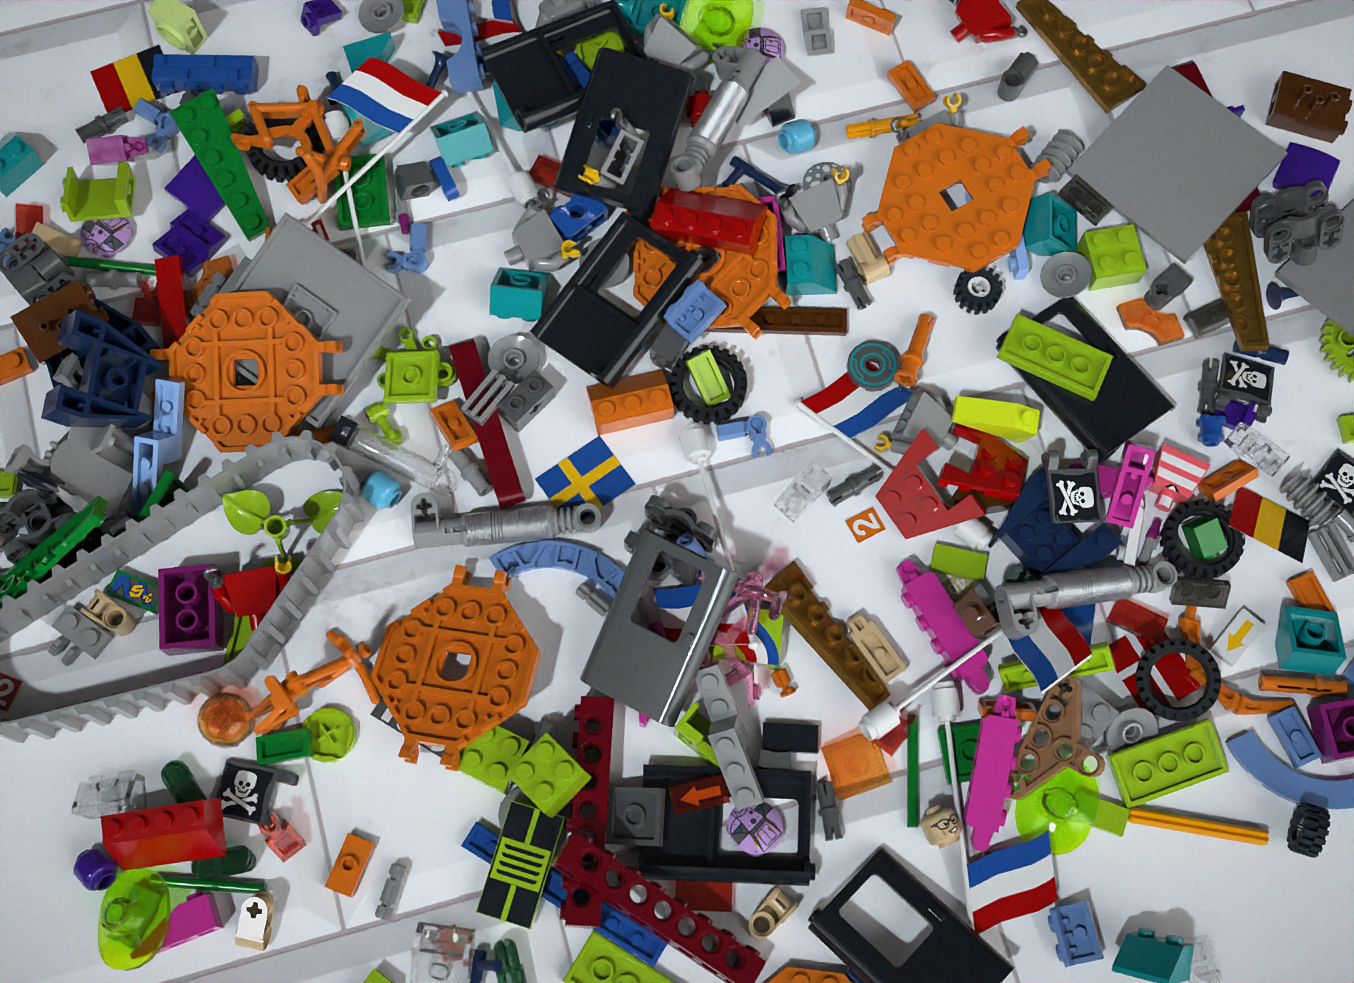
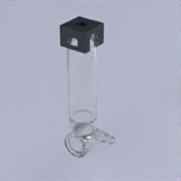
[329,415,458,496]

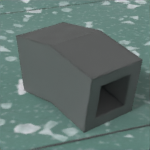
[757,749,792,770]

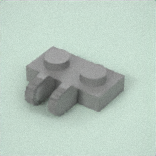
[48,604,113,666]

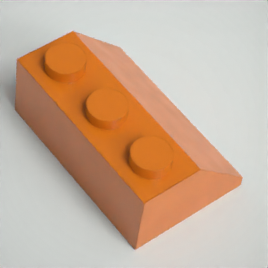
[586,369,674,436]

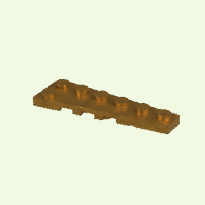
[760,561,891,711]

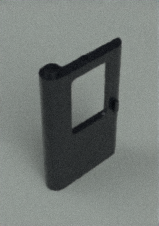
[481,0,659,133]
[553,48,695,221]
[530,211,705,389]
[995,297,1176,464]
[639,764,816,886]
[808,848,1015,983]

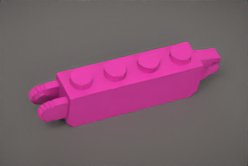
[895,559,990,696]
[963,694,1022,852]

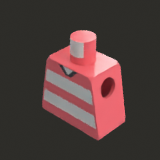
[1148,443,1211,512]

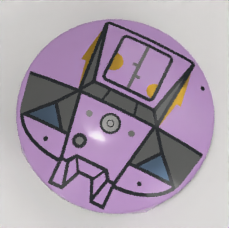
[736,27,784,66]
[80,217,133,258]
[726,801,783,857]

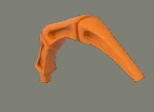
[1178,606,1294,715]

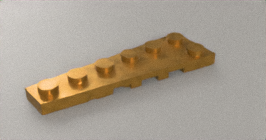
[1015,0,1147,114]
[1203,212,1270,352]

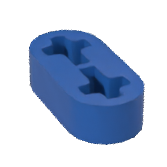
[429,156,460,202]

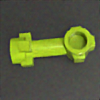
[364,401,403,449]

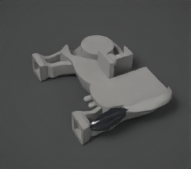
[3,353,154,521]

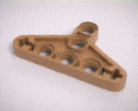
[1008,675,1105,800]

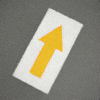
[1209,608,1265,667]

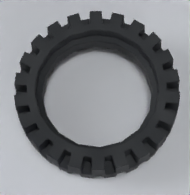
[670,345,747,425]
[1160,499,1245,581]
[1136,639,1221,721]

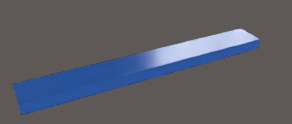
[461,822,667,968]

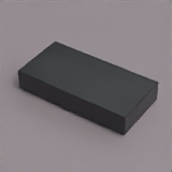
[762,722,819,754]

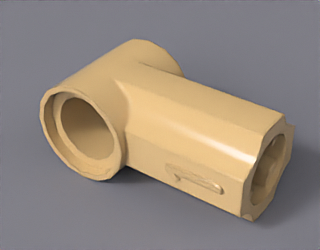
[846,232,890,285]

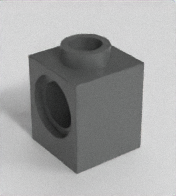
[392,161,435,201]

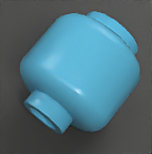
[778,119,816,155]
[361,470,402,510]

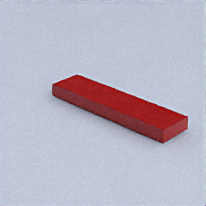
[154,255,190,349]

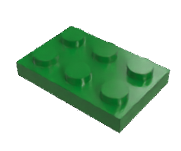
[335,154,391,231]

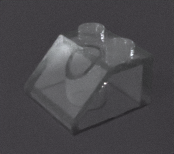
[72,770,147,819]
[410,922,476,983]

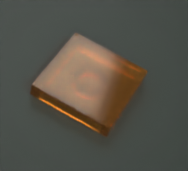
[821,733,893,801]

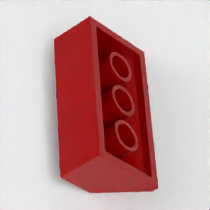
[650,187,768,256]
[101,798,227,871]

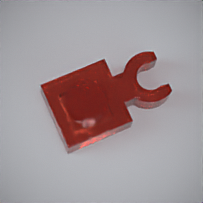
[132,281,161,327]
[871,707,917,757]
[257,812,307,863]

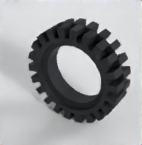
[244,118,326,183]

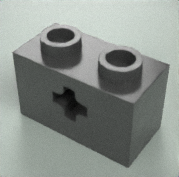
[497,369,555,432]

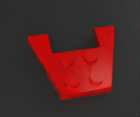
[937,423,1028,502]
[875,429,987,540]

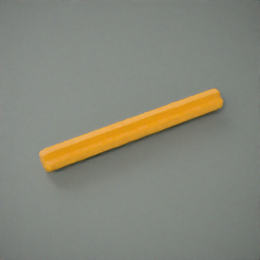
[1128,807,1269,846]

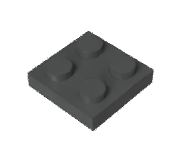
[606,787,665,847]

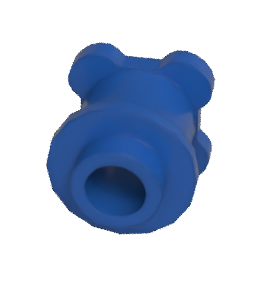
[1196,414,1226,447]

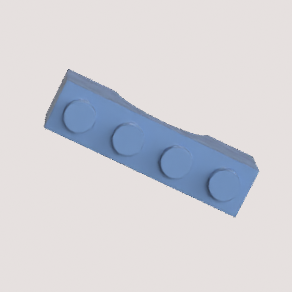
[436,0,486,95]

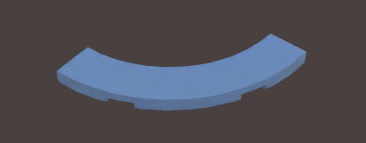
[489,540,625,599]
[1226,731,1354,810]

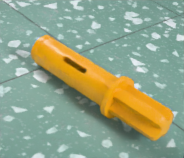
[845,113,919,139]

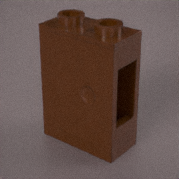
[1265,71,1353,144]
[10,280,111,365]

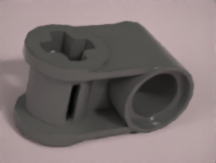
[1143,263,1194,311]

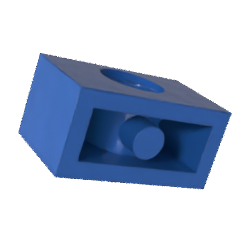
[549,194,608,243]

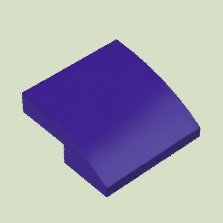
[1273,142,1340,197]
[164,155,225,223]
[152,209,226,278]

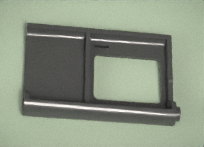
[580,525,740,727]

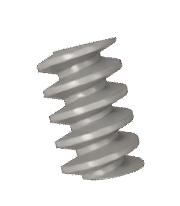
[1030,129,1083,184]
[1280,469,1341,527]

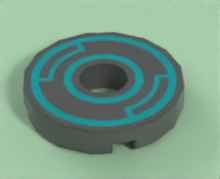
[846,341,899,392]

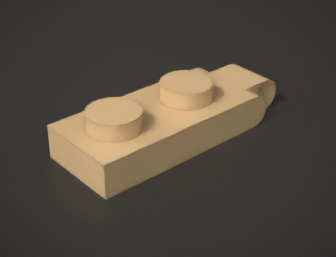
[845,613,907,685]

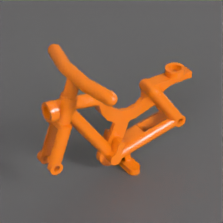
[231,85,366,204]
[244,630,381,735]

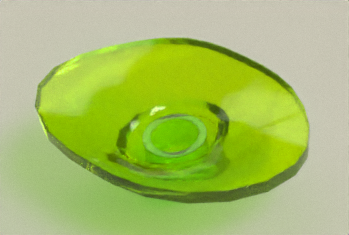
[680,0,753,64]
[1014,756,1099,855]
[98,868,170,971]

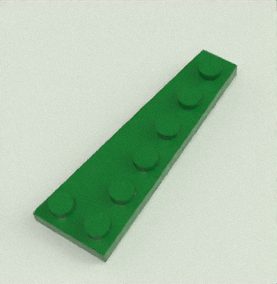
[169,88,270,242]
[0,495,108,609]

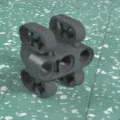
[1249,180,1345,266]
[0,233,76,305]
[0,489,77,565]
[624,495,719,586]

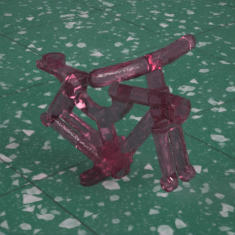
[700,572,792,707]

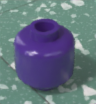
[73,848,118,891]

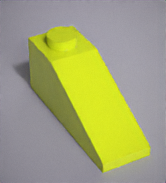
[951,396,1040,443]

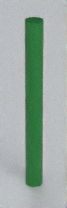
[68,256,156,276]
[907,715,918,828]
[150,875,267,894]

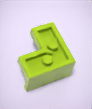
[674,701,720,767]

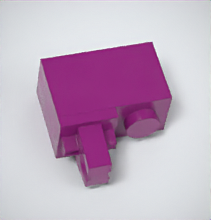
[86,135,149,166]

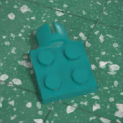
[615,0,687,36]

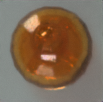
[197,692,256,749]

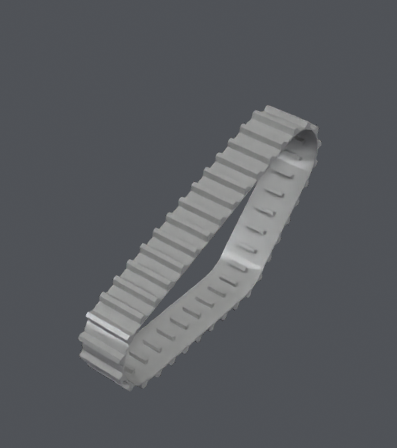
[0,430,365,743]

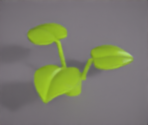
[222,490,343,579]

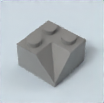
[1043,677,1119,754]

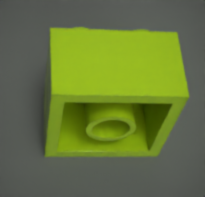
[1077,224,1147,291]
[458,725,531,795]
[506,732,592,818]

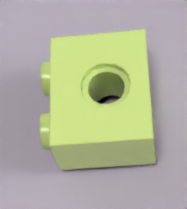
[148,0,208,55]

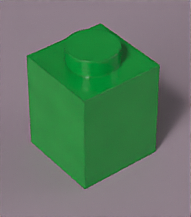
[1181,516,1228,560]

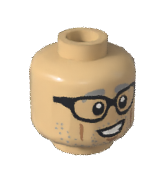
[920,804,962,849]

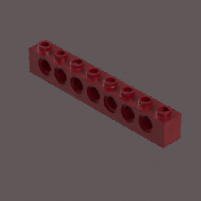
[560,696,614,929]
[551,832,766,983]

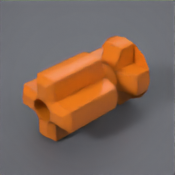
[771,668,796,698]

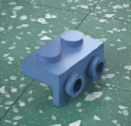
[664,279,727,345]
[1048,901,1104,967]

